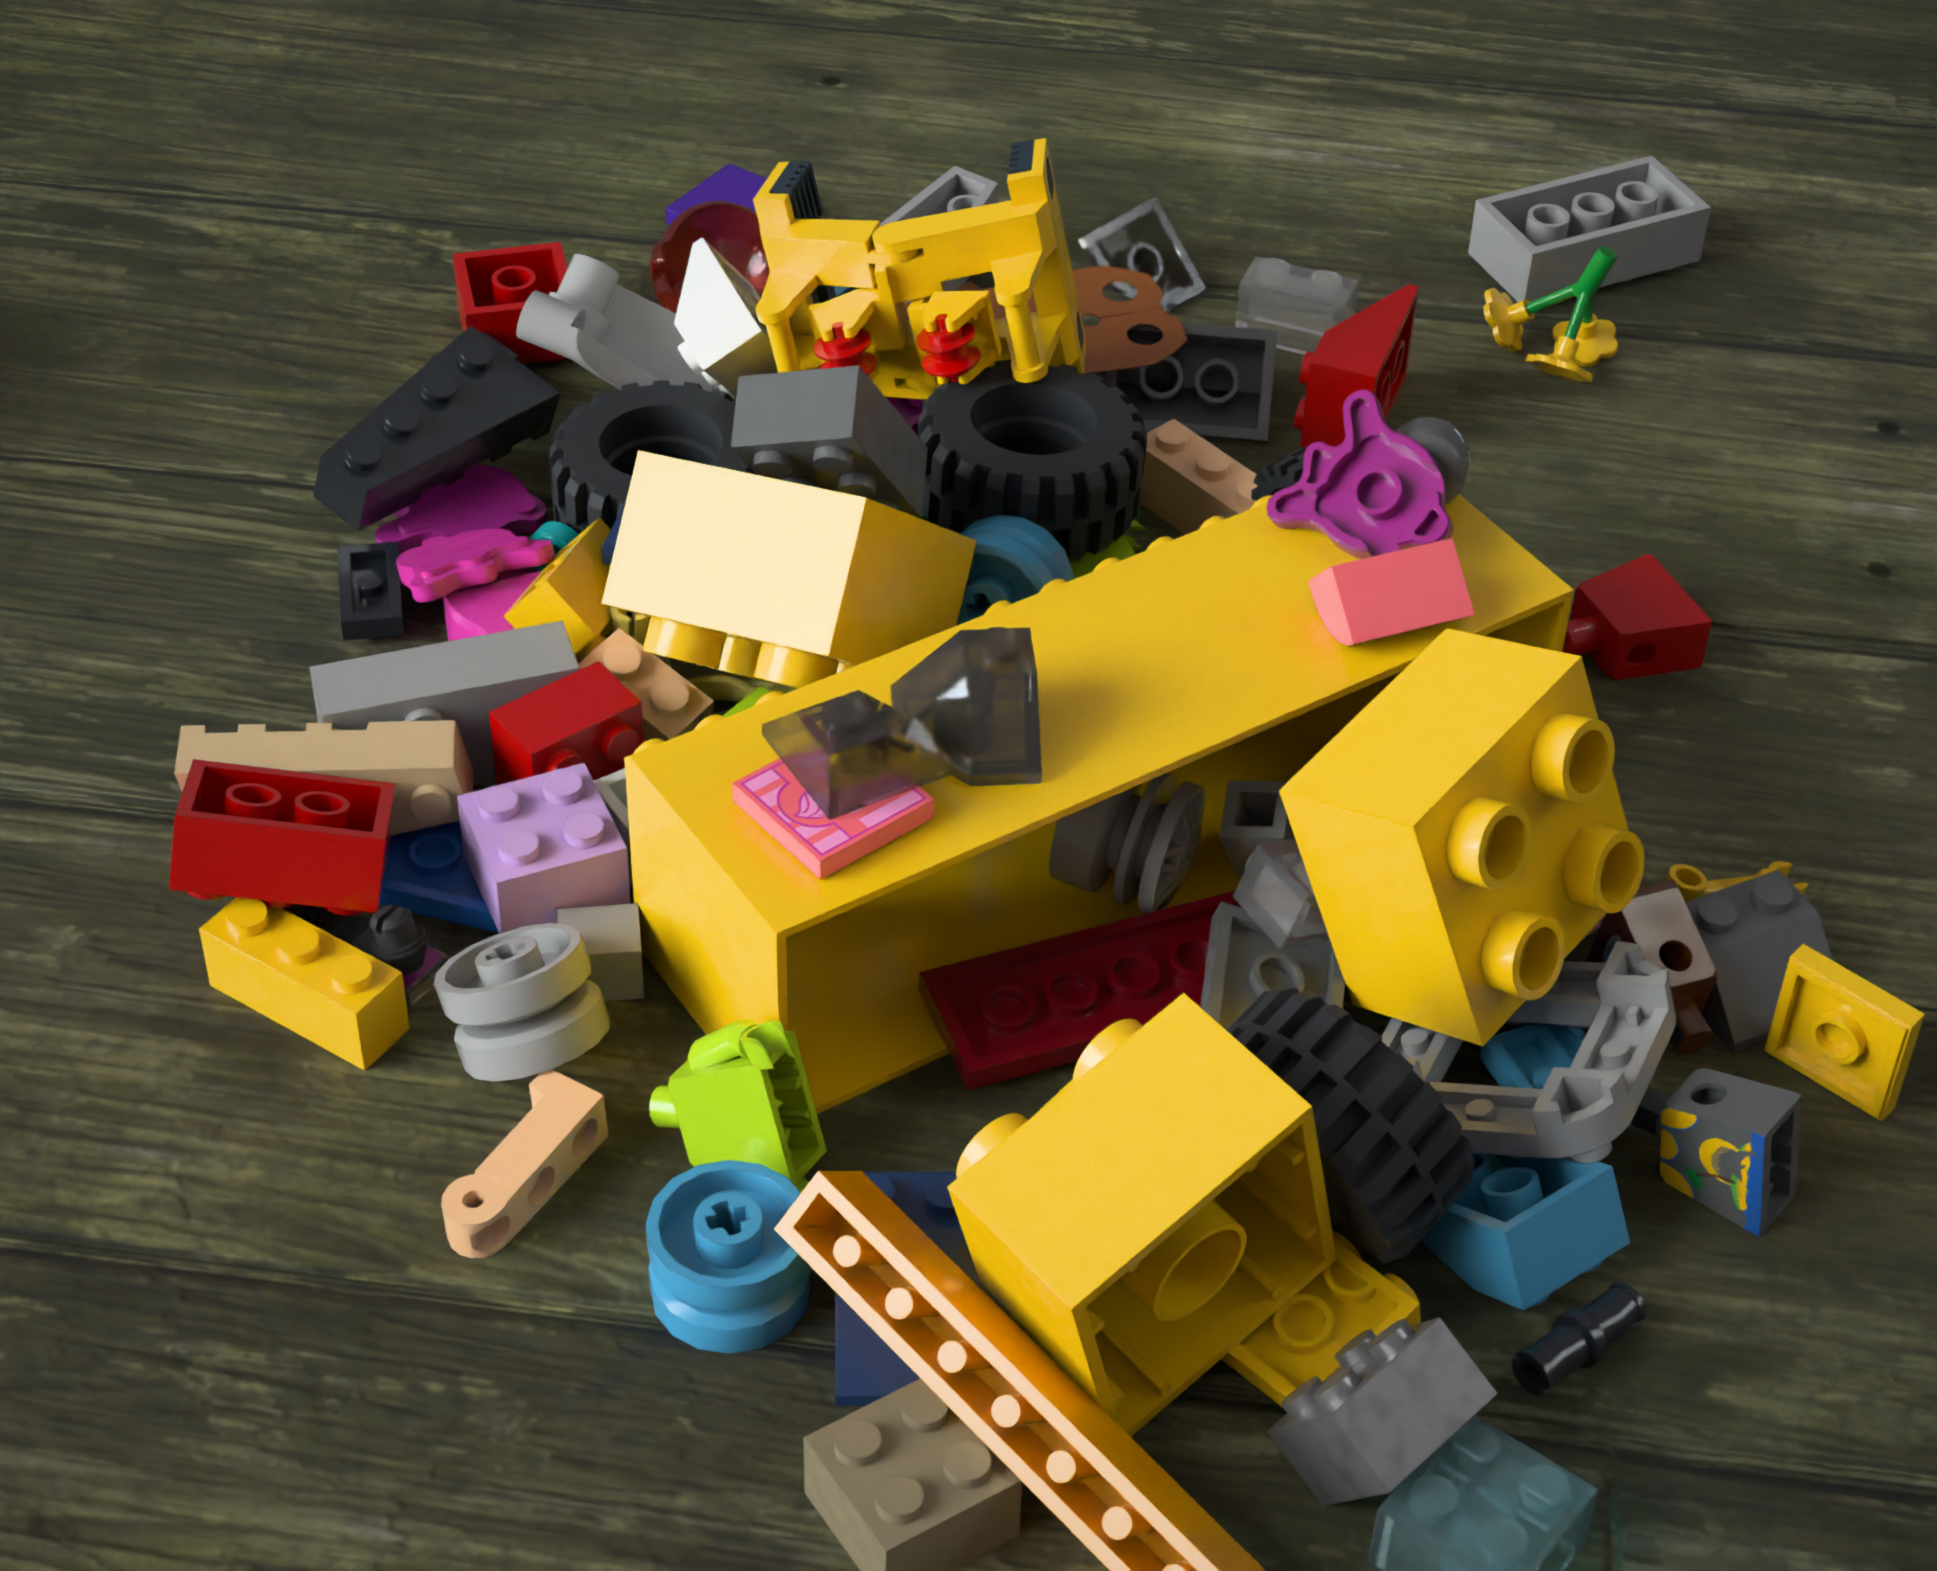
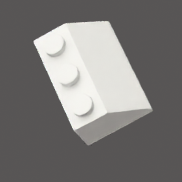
[674,237,778,400]

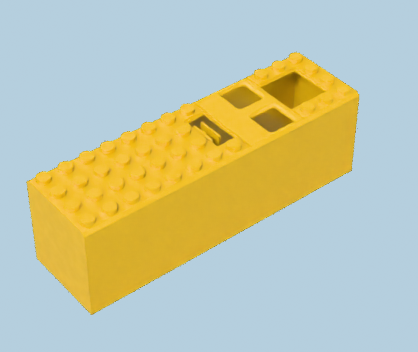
[624,494,1574,1114]

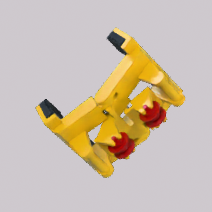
[753,138,1086,400]

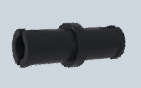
[1512,1282,1647,1396]

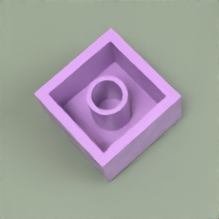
[457,763,631,933]

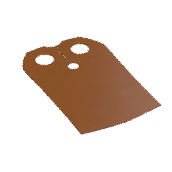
[904,266,1187,374]

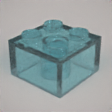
[1367,1415,1598,1571]

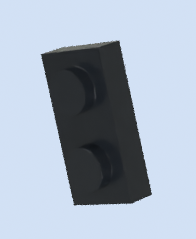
[338,541,405,641]

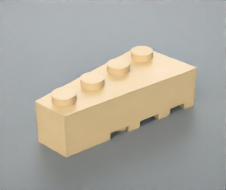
[174,720,473,836]

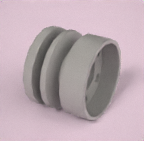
[1049,774,1206,913]

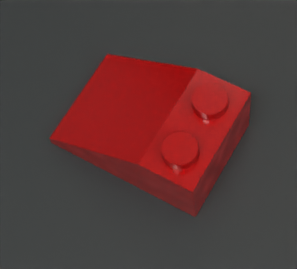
[1294,284,1419,448]

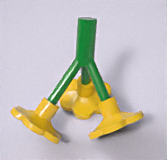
[1483,246,1618,382]

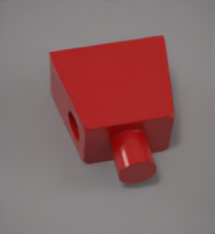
[1562,554,1712,680]

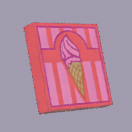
[732,724,935,880]

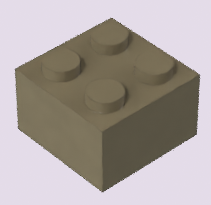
[803,1378,1022,1571]

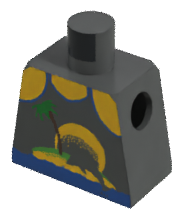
[1631,1068,1802,1237]

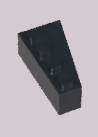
[313,326,560,532]

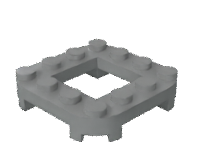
[1381,941,1676,1163]

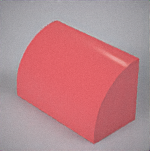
[1308,538,1475,645]

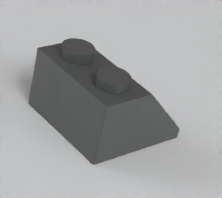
[1685,870,1833,1054]

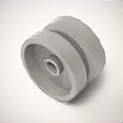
[434,923,610,1082]

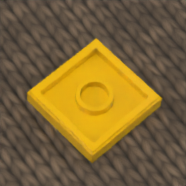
[1764,944,1925,1121]

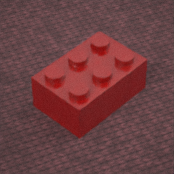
[169,759,396,916]

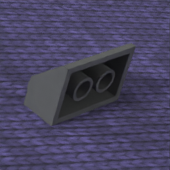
[1105,322,1278,443]

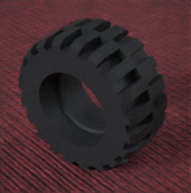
[918,360,1147,562]
[549,380,757,534]
[1226,987,1475,1264]

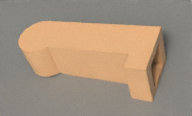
[441,1069,608,1258]

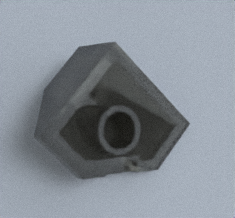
[1078,196,1206,312]
[890,627,1042,786]
[762,690,955,820]

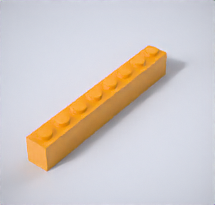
[774,1171,1266,1571]

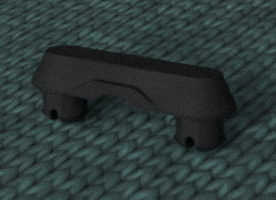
[283,904,430,976]

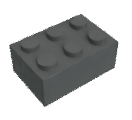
[731,365,928,517]

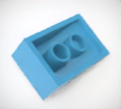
[1420,1153,1630,1310]

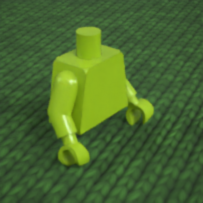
[649,1019,827,1193]

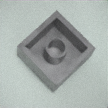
[1267,1317,1497,1506]

